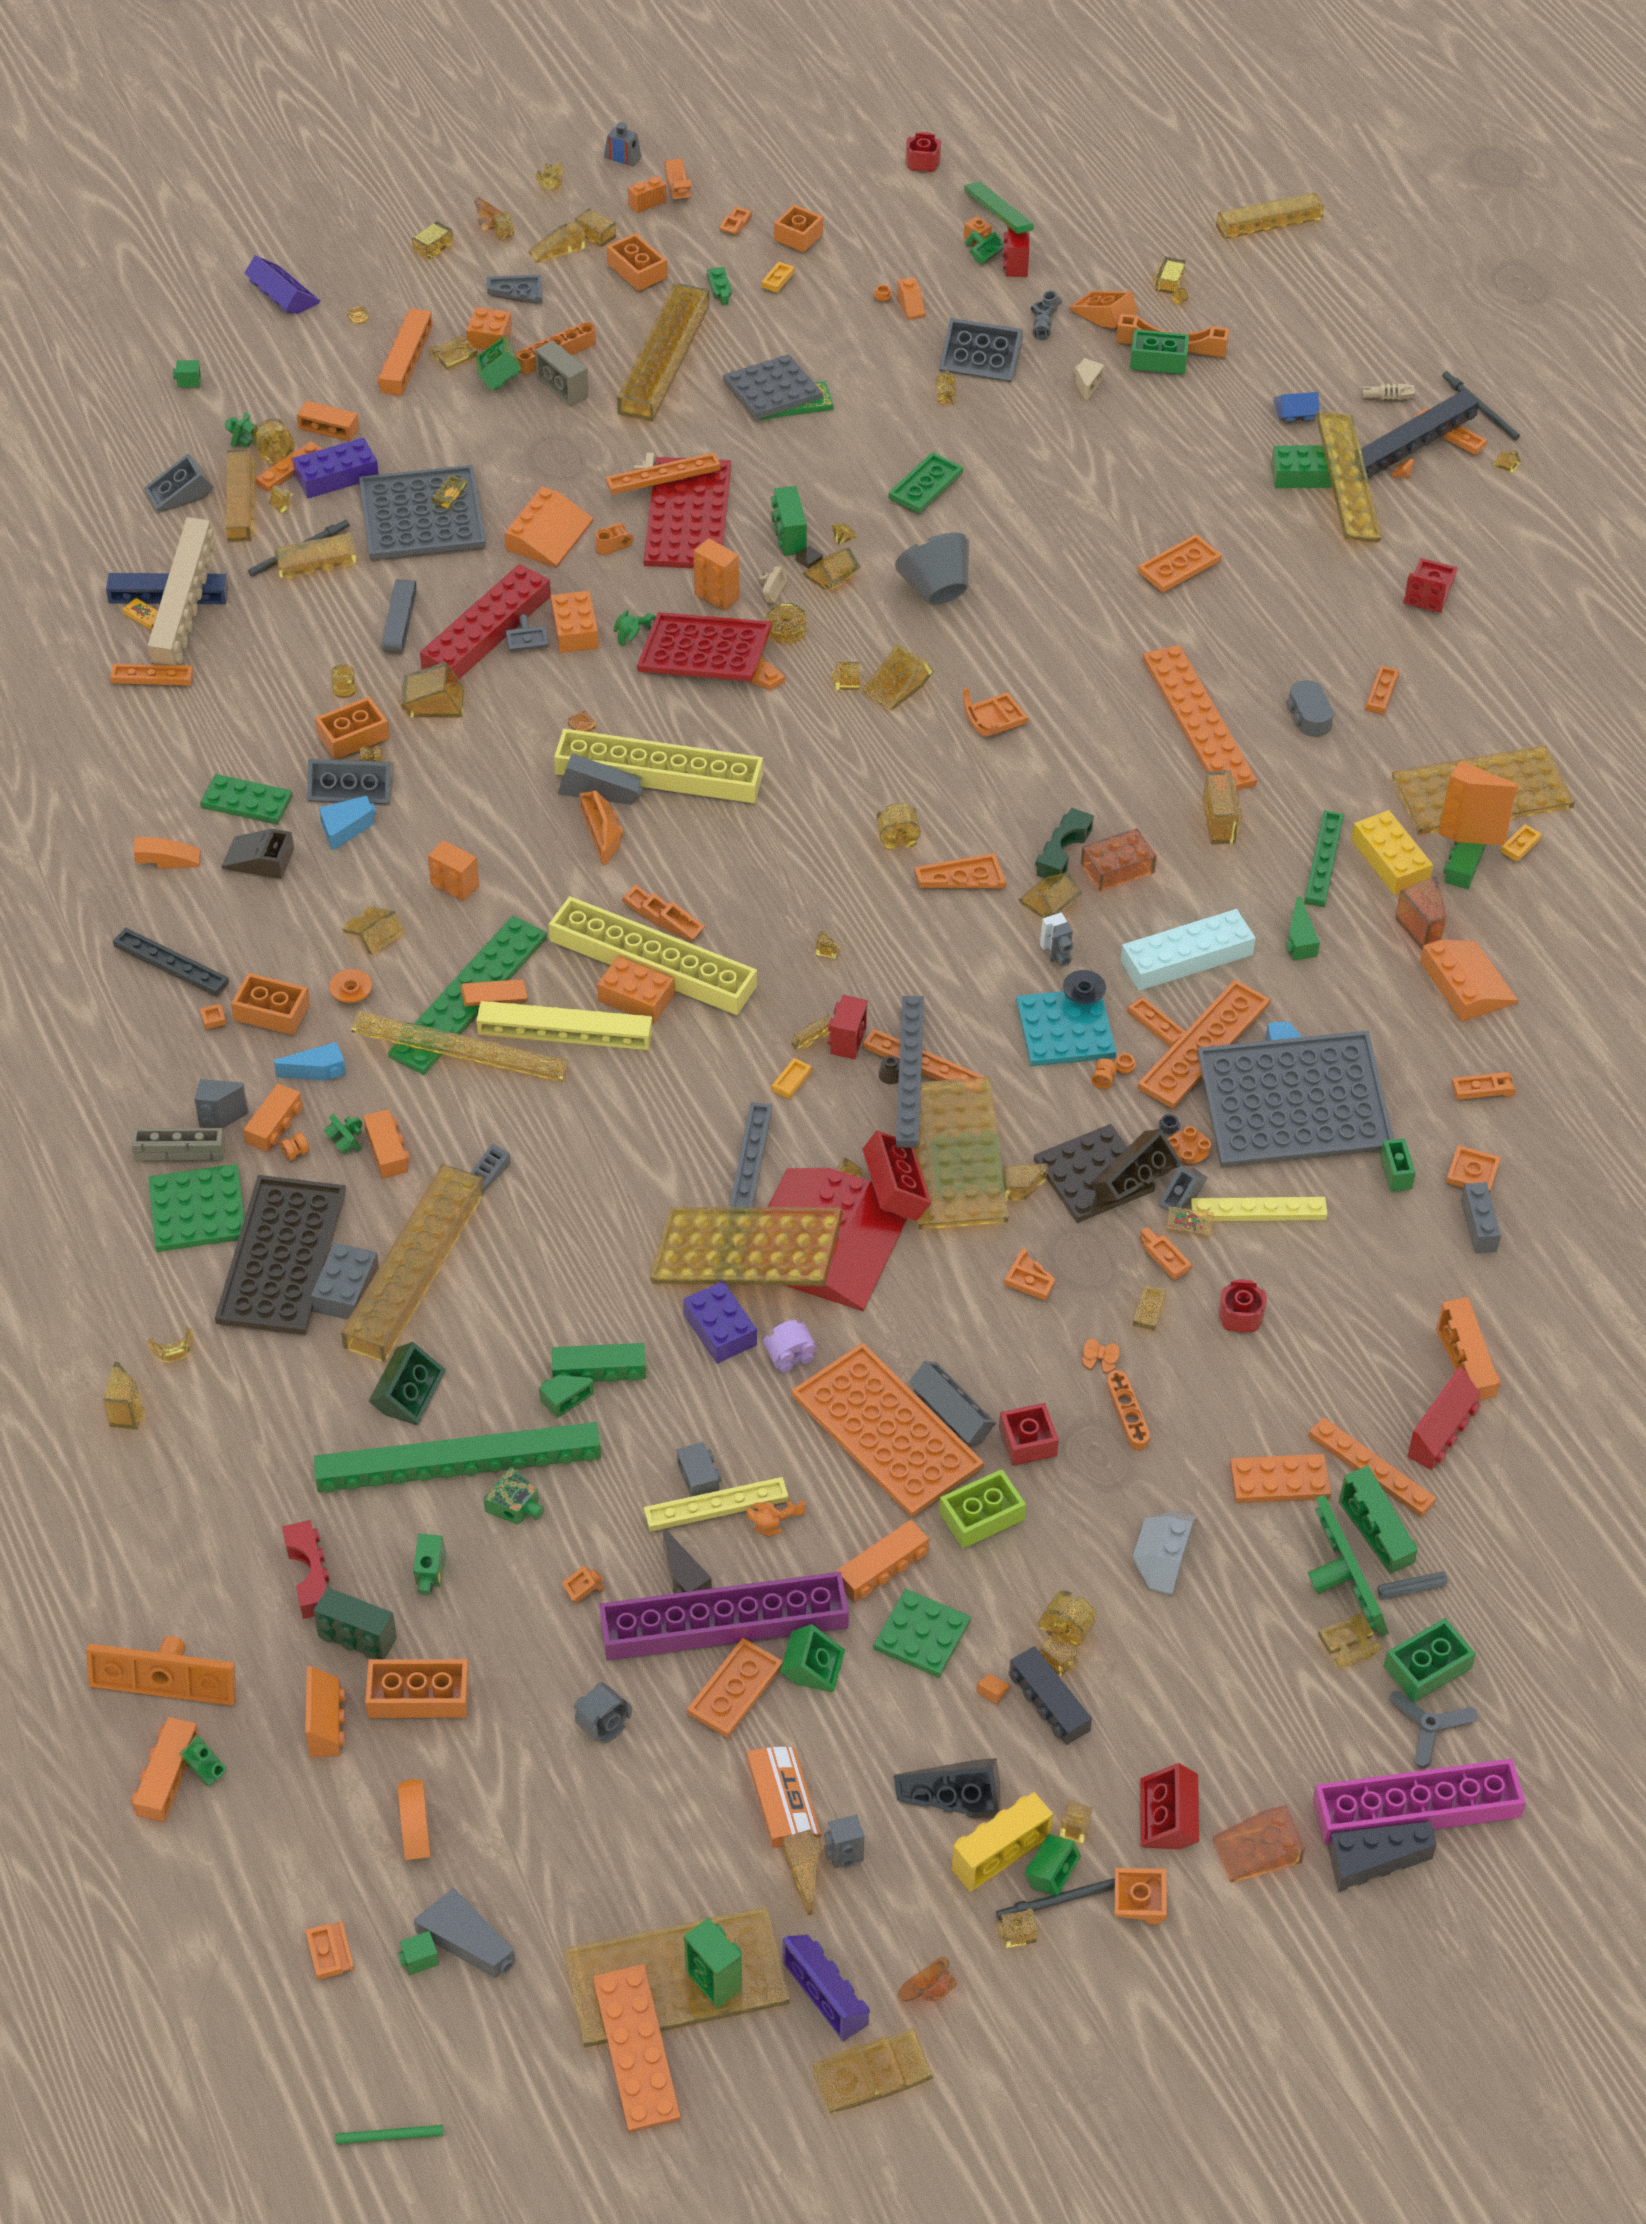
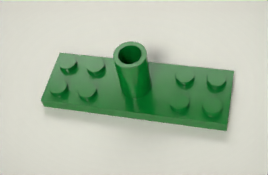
[1307,1494,1389,1637]

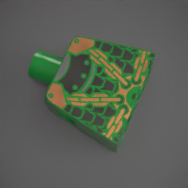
[483,1467,544,1524]

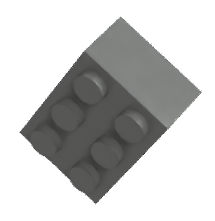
[311,1243,379,1322]

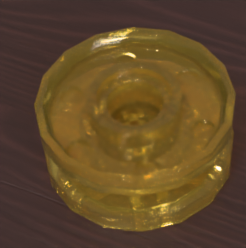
[765,603,807,644]

